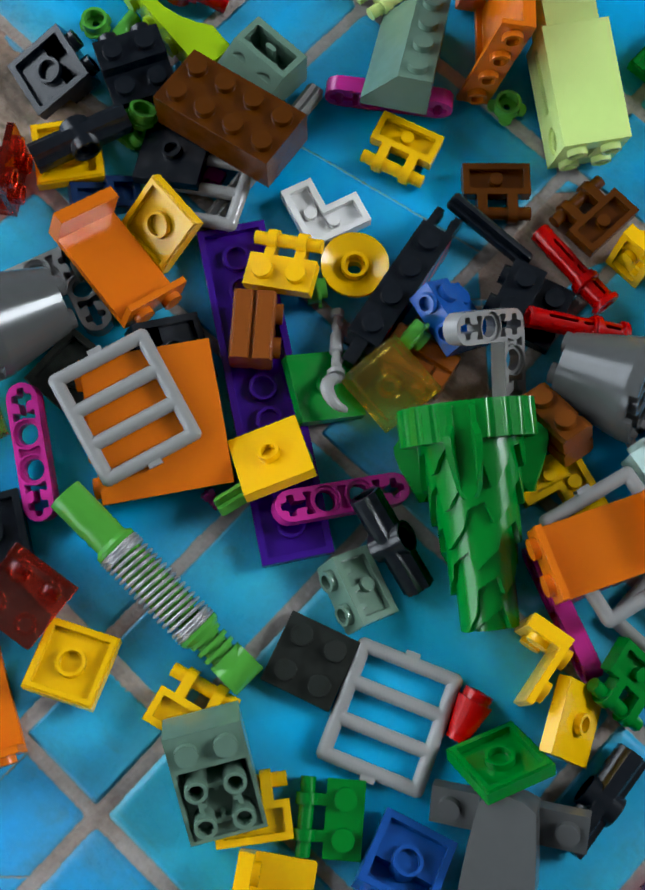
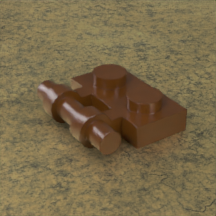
[461,163,531,224]
[549,175,639,258]

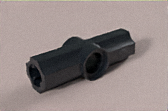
[26,103,134,174]
[350,486,434,597]
[568,743,645,860]

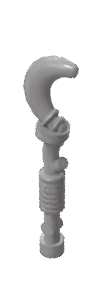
[320,308,348,413]

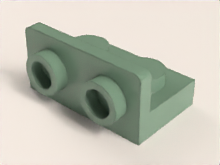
[317,544,399,635]

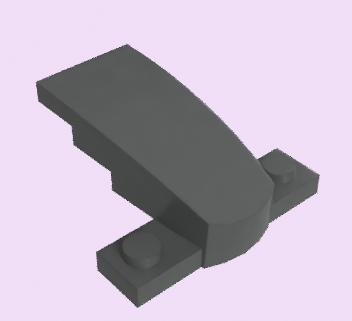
[429,778,592,890]

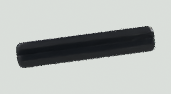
[447,193,533,263]

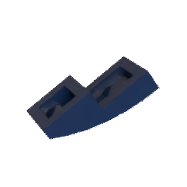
[67,175,141,215]

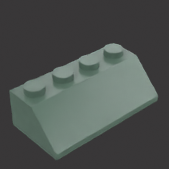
[360,0,451,115]

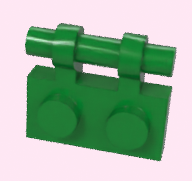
[586,636,645,732]
[292,775,366,862]

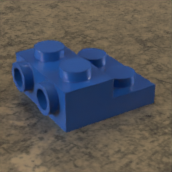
[409,278,489,357]
[351,807,458,890]

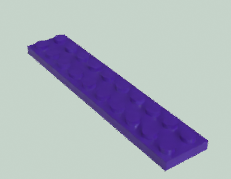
[197,220,335,568]

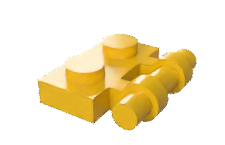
[359,110,445,189]
[242,229,324,299]
[142,662,241,731]
[215,768,294,850]

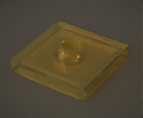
[341,333,441,433]

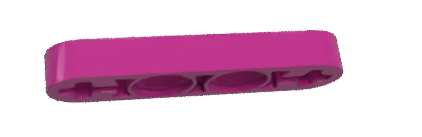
[325,75,454,118]
[6,382,59,522]
[271,472,410,526]
[521,548,603,683]

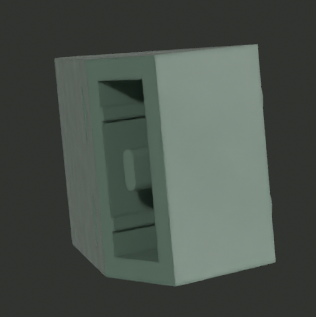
[217,16,307,101]
[161,700,268,847]

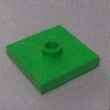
[281,350,366,427]
[446,721,556,806]

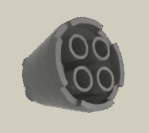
[0,266,78,381]
[546,331,645,445]

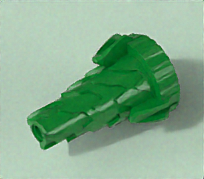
[393,395,549,633]

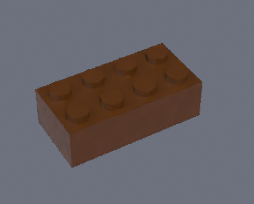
[153,49,308,188]

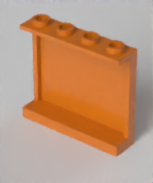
[455,0,537,105]
[74,338,235,506]

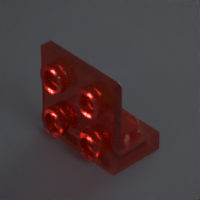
[0,122,33,217]
[0,542,79,650]

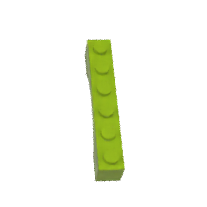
[124,0,230,64]

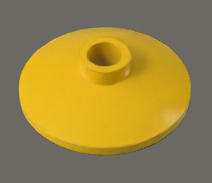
[320,232,389,298]

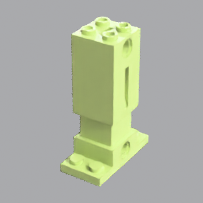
[526,0,632,171]

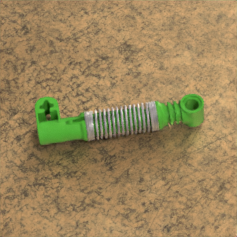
[51,481,264,696]

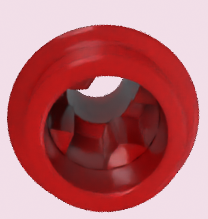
[446,685,493,743]

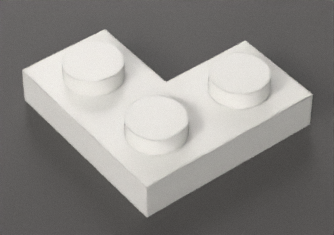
[280,178,372,247]

